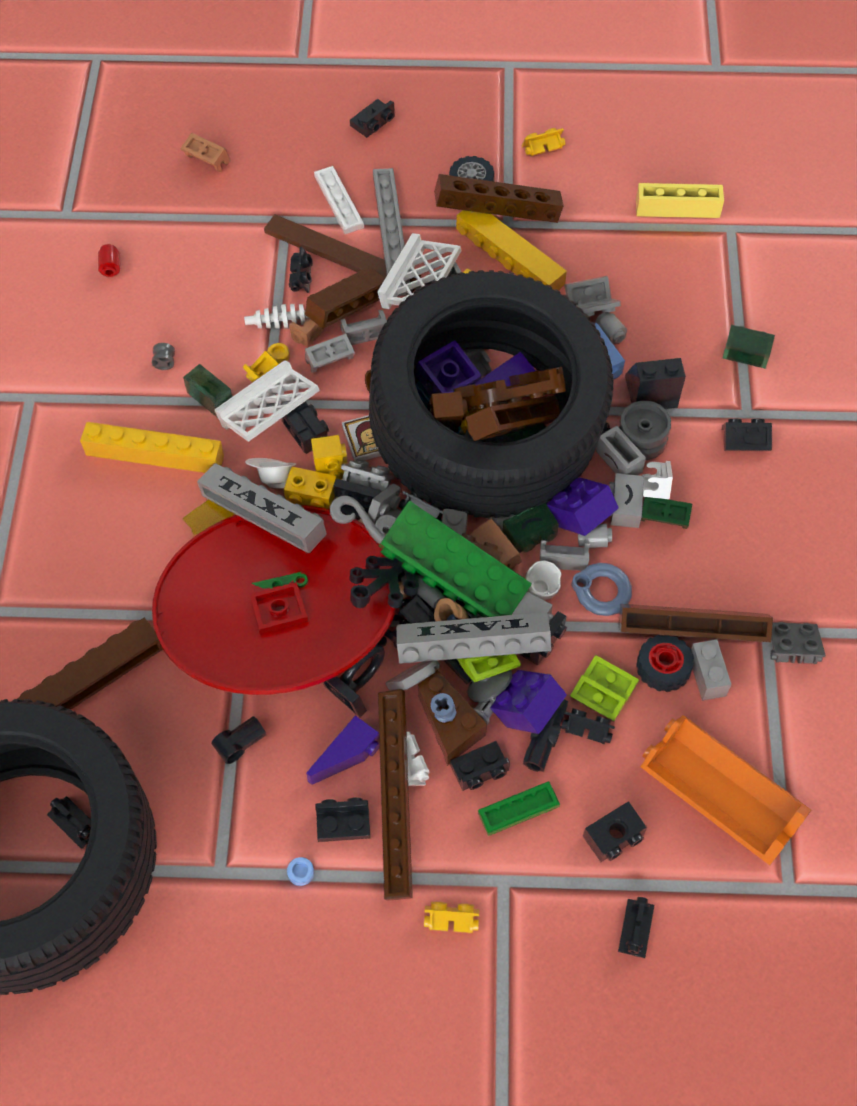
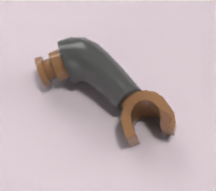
[399,571,469,621]

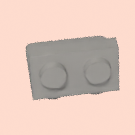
[564,276,621,316]

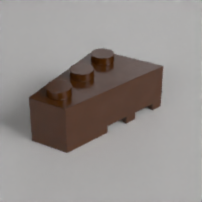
[418,670,487,766]

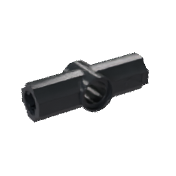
[523,699,568,772]

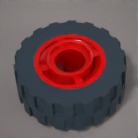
[636,635,694,692]

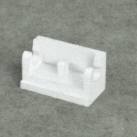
[642,461,673,499]

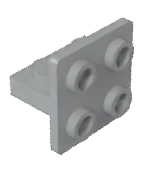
[341,459,395,492]

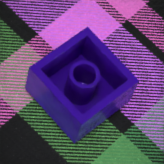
[414,341,482,396]
[546,477,619,536]
[490,670,567,734]

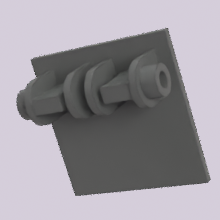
[770,622,826,664]

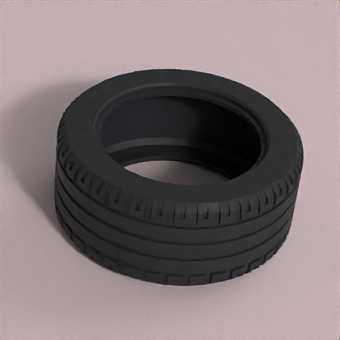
[369,270,614,518]
[0,699,157,995]

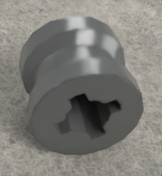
[152,343,175,370]

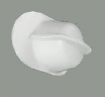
[245,458,296,488]

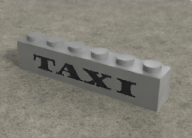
[197,463,327,553]
[397,612,551,664]

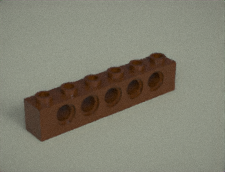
[434,174,564,223]

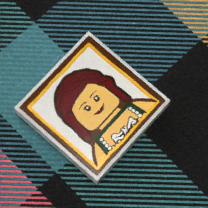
[342,415,381,461]

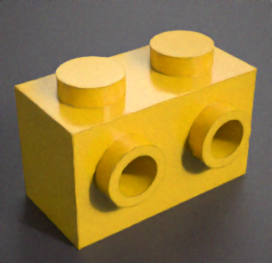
[311,435,347,480]
[284,467,337,509]

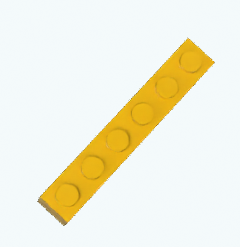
[456,210,567,290]
[80,422,224,473]

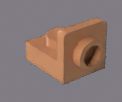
[289,319,324,347]

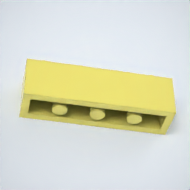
[636,183,724,218]

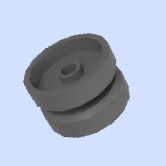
[619,401,671,460]

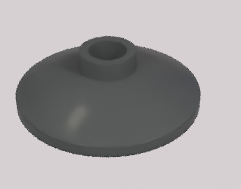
[467,670,512,703]

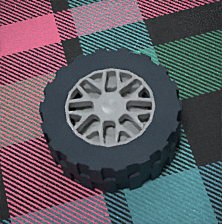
[449,156,494,181]

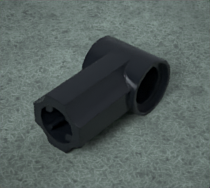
[212,716,266,764]

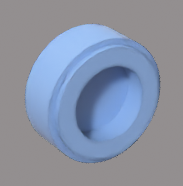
[287,857,314,886]

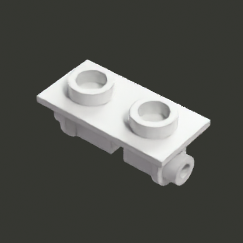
[407,731,430,786]

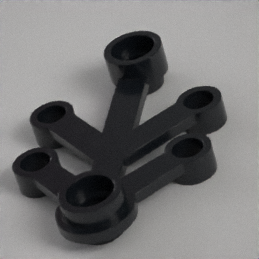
[349,556,419,608]

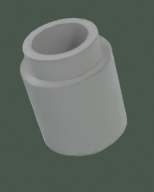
[596,312,627,344]
[578,524,612,548]

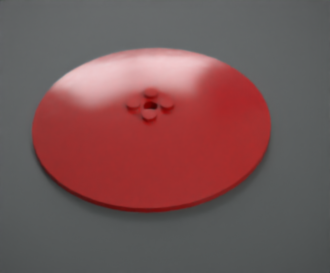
[152,505,397,695]

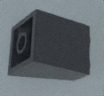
[625,358,686,409]

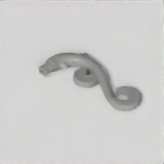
[330,496,397,544]

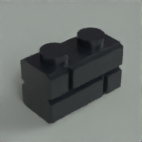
[281,401,329,454]

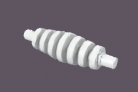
[244,304,310,329]

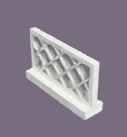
[378,233,462,309]
[214,360,320,442]

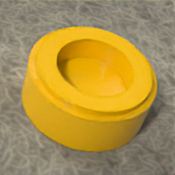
[267,343,290,363]

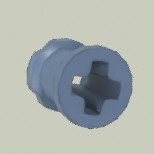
[431,693,457,723]

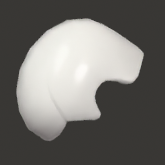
[525,560,561,600]

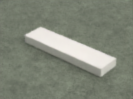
[314,166,364,234]

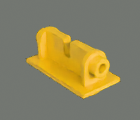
[521,128,566,156]
[424,902,479,933]

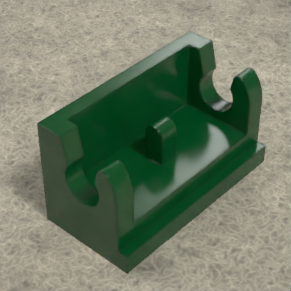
[641,497,692,529]

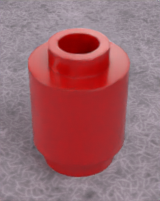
[98,244,120,277]

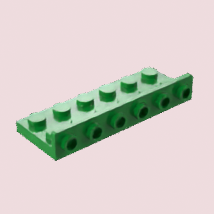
[379,501,532,617]

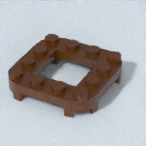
[453,367,566,410]

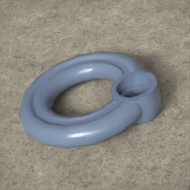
[571,563,632,616]

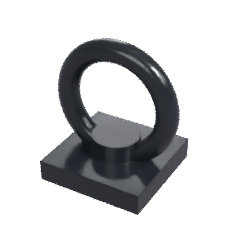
[322,644,385,718]

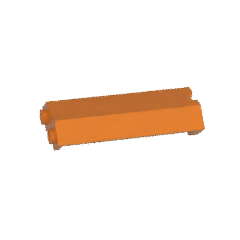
[640,715,812,865]

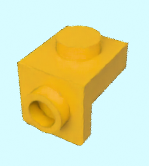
[243,351,280,383]

